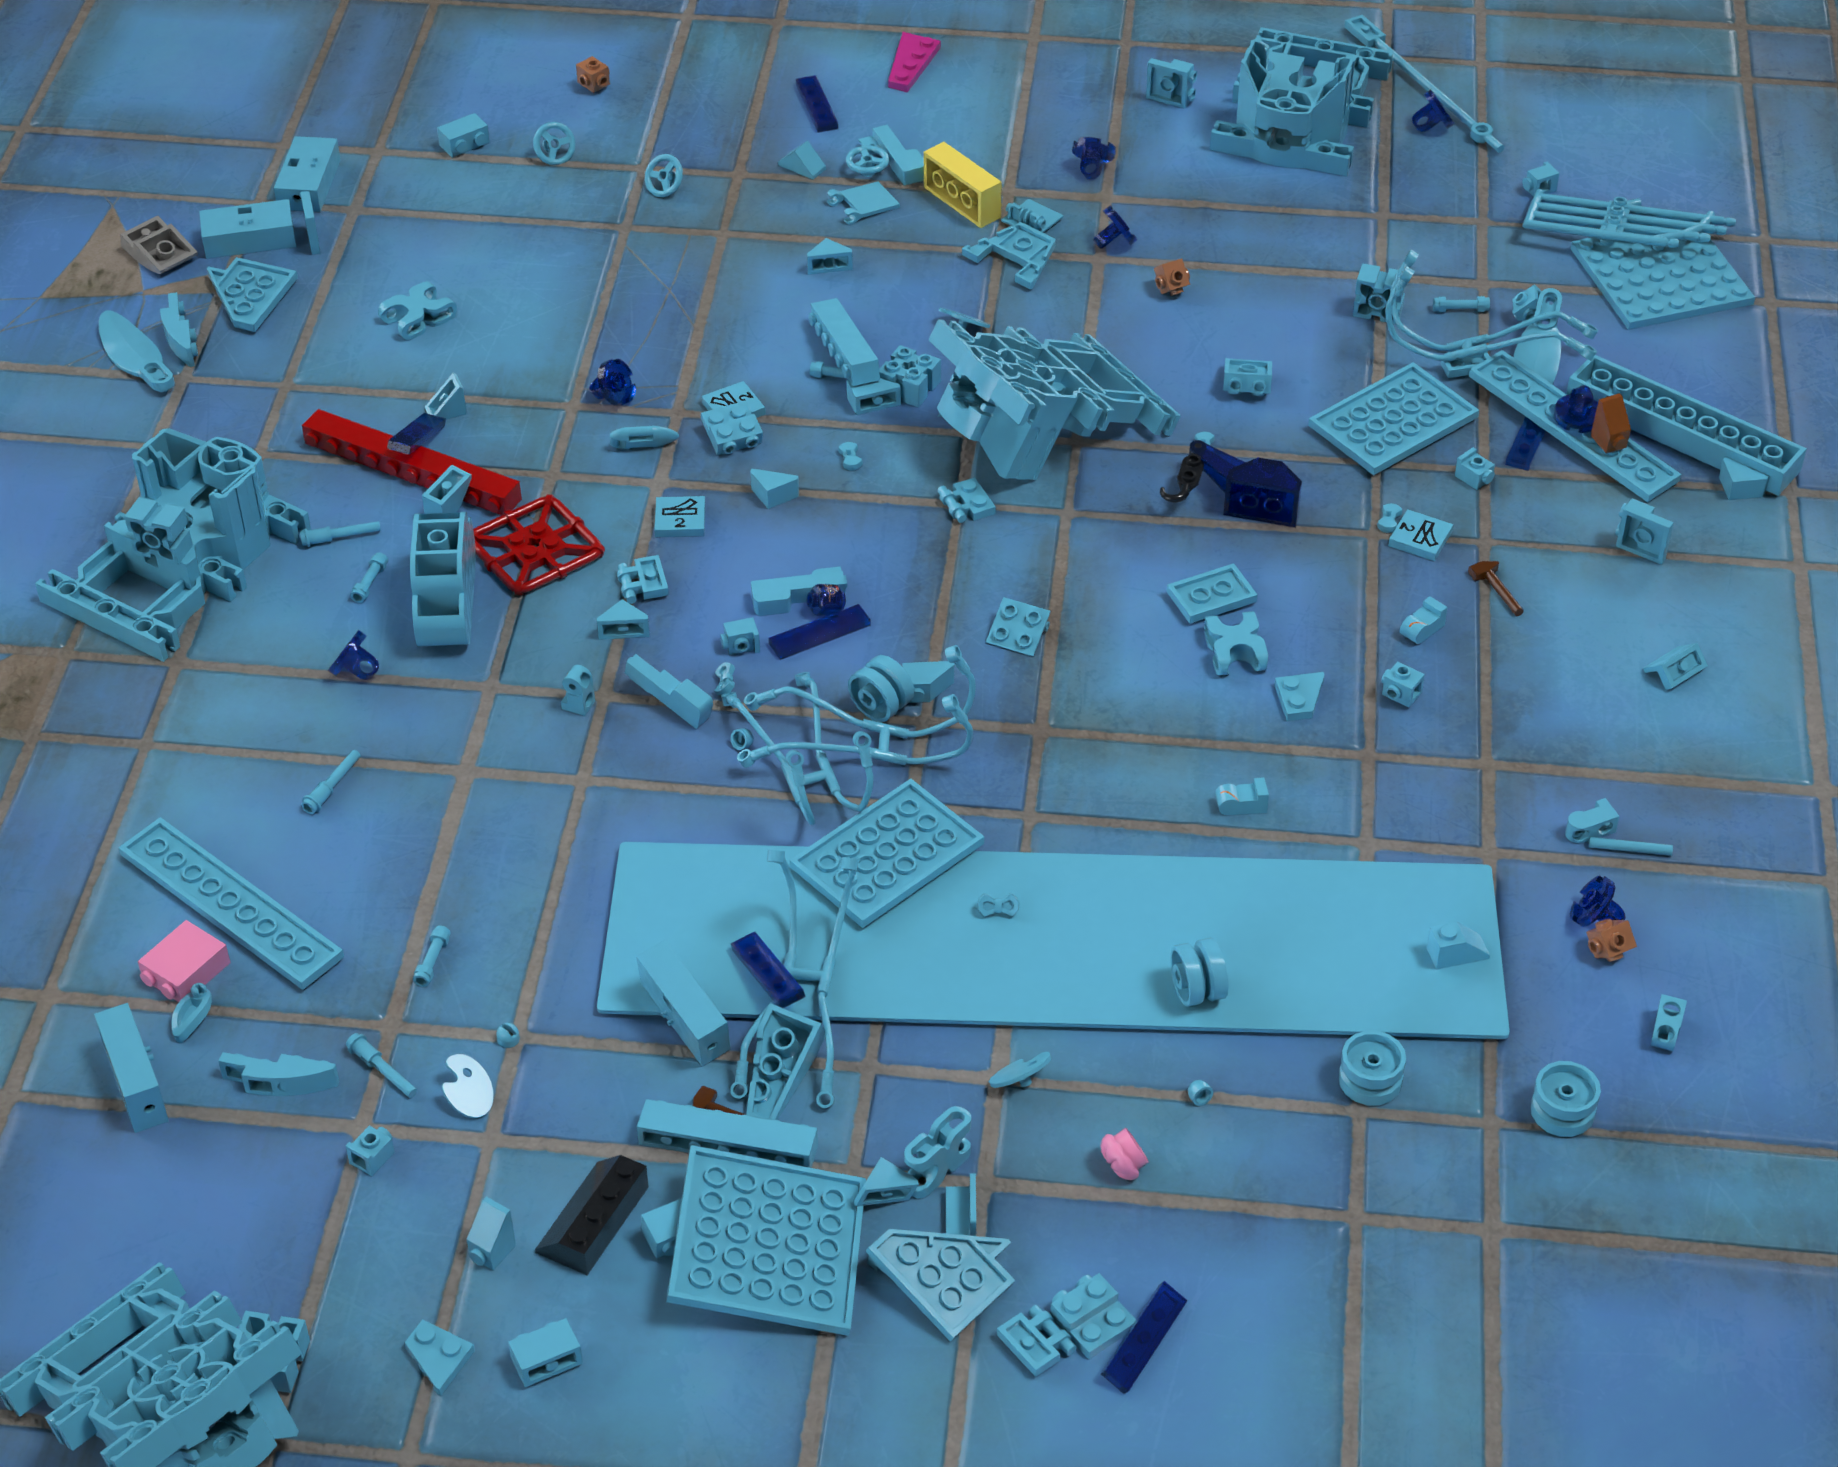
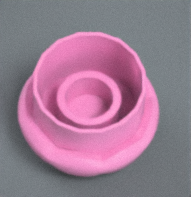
[1101,1127,1149,1180]

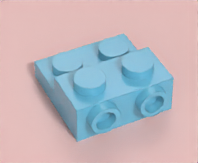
[1146,58,1197,109]
[1223,358,1272,396]
[701,401,763,456]
[1615,498,1674,565]
[1051,1273,1137,1359]

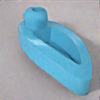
[171,983,212,1043]

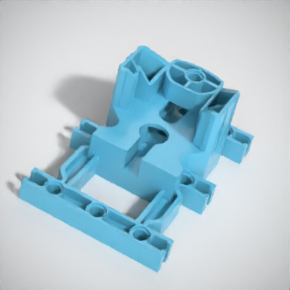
[1210,27,1394,177]
[929,319,1181,480]
[35,428,311,662]
[0,1262,302,1467]

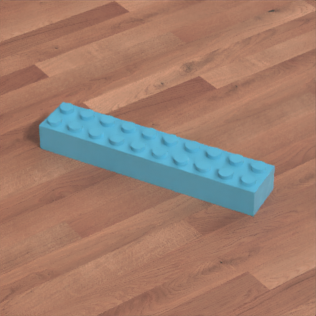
[1566,355,1807,496]

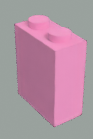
[138,920,231,1002]

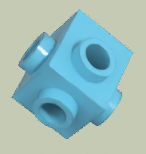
[1512,284,1549,326]
[1381,662,1425,707]

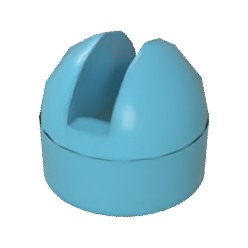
[731,728,754,750]
[496,1023,520,1048]
[1188,1080,1214,1106]

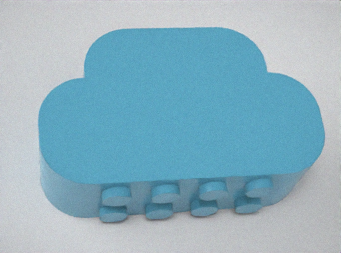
[410,512,476,647]

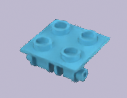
[1001,199,1064,233]
[986,597,1051,657]

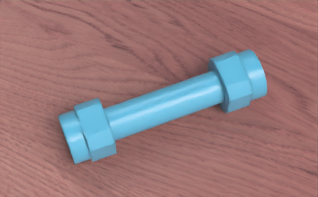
[1433,296,1490,313]
[810,361,848,379]
[350,552,388,603]
[413,926,451,987]

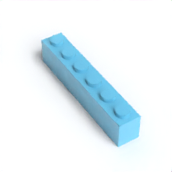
[808,298,880,386]
[637,1099,818,1168]

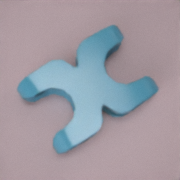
[378,281,457,340]
[1204,611,1268,675]
[904,1106,971,1199]

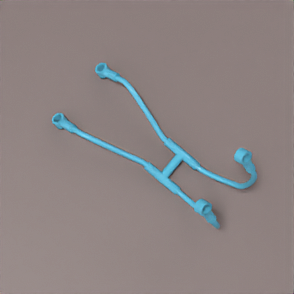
[1386,250,1598,362]
[737,645,976,768]
[721,672,873,825]
[730,850,858,1108]

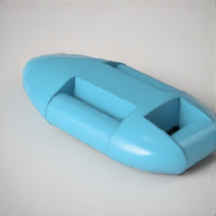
[610,425,679,449]

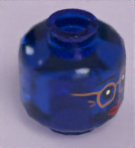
[806,584,846,617]

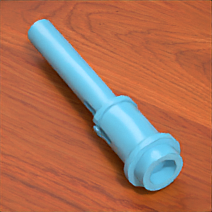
[300,521,381,548]
[301,750,361,814]
[346,1033,417,1098]

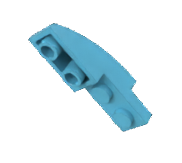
[160,292,198,367]
[218,1052,340,1096]

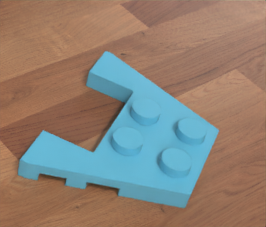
[962,222,1056,290]

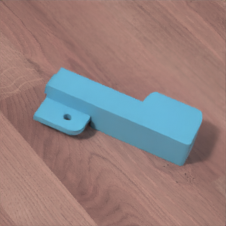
[859,125,924,185]
[751,566,847,616]
[624,654,713,729]

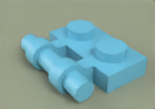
[937,477,996,523]
[617,555,669,604]
[997,1305,1077,1377]

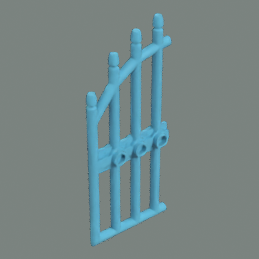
[1523,189,1736,248]

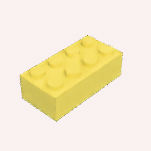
[924,142,1002,228]

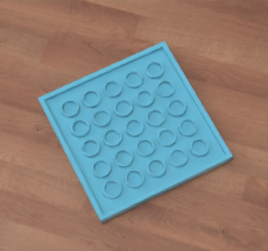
[1570,220,1755,330]
[666,1145,866,1336]

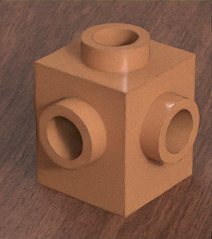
[576,56,610,93]
[1154,258,1190,296]
[1586,919,1637,962]

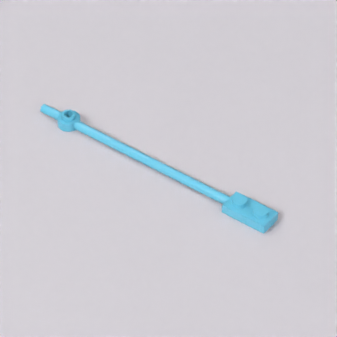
[1344,15,1504,153]

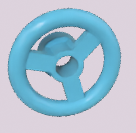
[533,122,576,165]
[846,145,889,177]
[645,154,683,197]

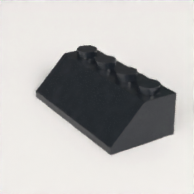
[535,1155,649,1275]

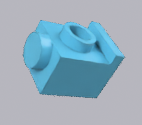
[1522,162,1560,197]
[1455,447,1495,490]
[720,617,760,655]
[346,1126,395,1176]

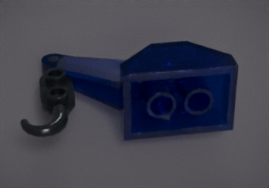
[1160,440,1302,528]

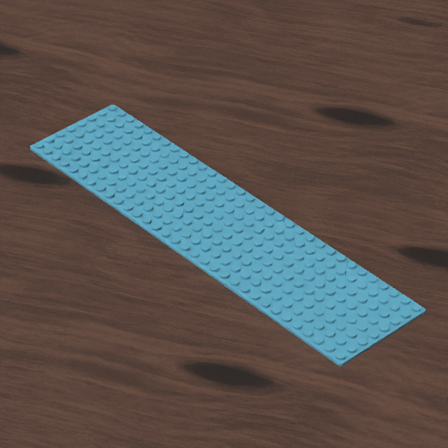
[597,842,1510,1039]

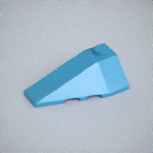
[746,1003,825,1120]

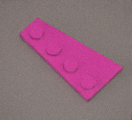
[888,32,941,92]

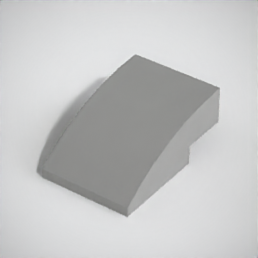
[120,215,198,274]

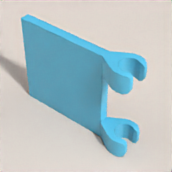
[827,181,900,225]

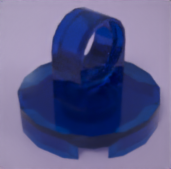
[1412,89,1454,132]
[1072,137,1116,180]
[1093,205,1137,249]
[589,359,636,406]
[1554,385,1598,433]
[328,630,379,680]
[1570,875,1626,927]

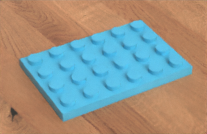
[1308,362,1479,475]
[789,778,984,928]

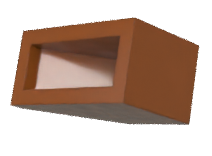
[1591,393,1631,454]

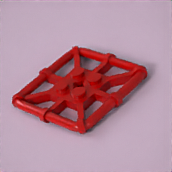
[473,494,605,595]

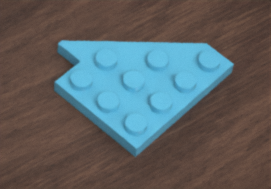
[207,257,298,332]
[866,1229,1015,1342]

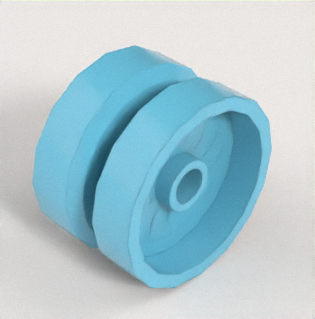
[848,655,914,723]
[1170,937,1229,1007]
[1339,1031,1406,1106]
[1531,1061,1601,1137]

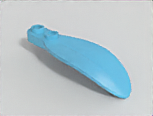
[1513,288,1562,385]
[99,310,175,392]

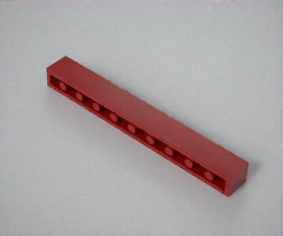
[302,409,522,515]

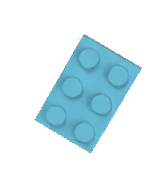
[1167,563,1258,623]

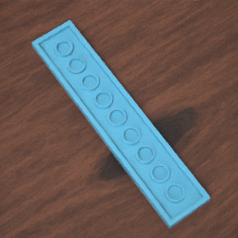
[1469,350,1682,502]
[118,817,344,990]

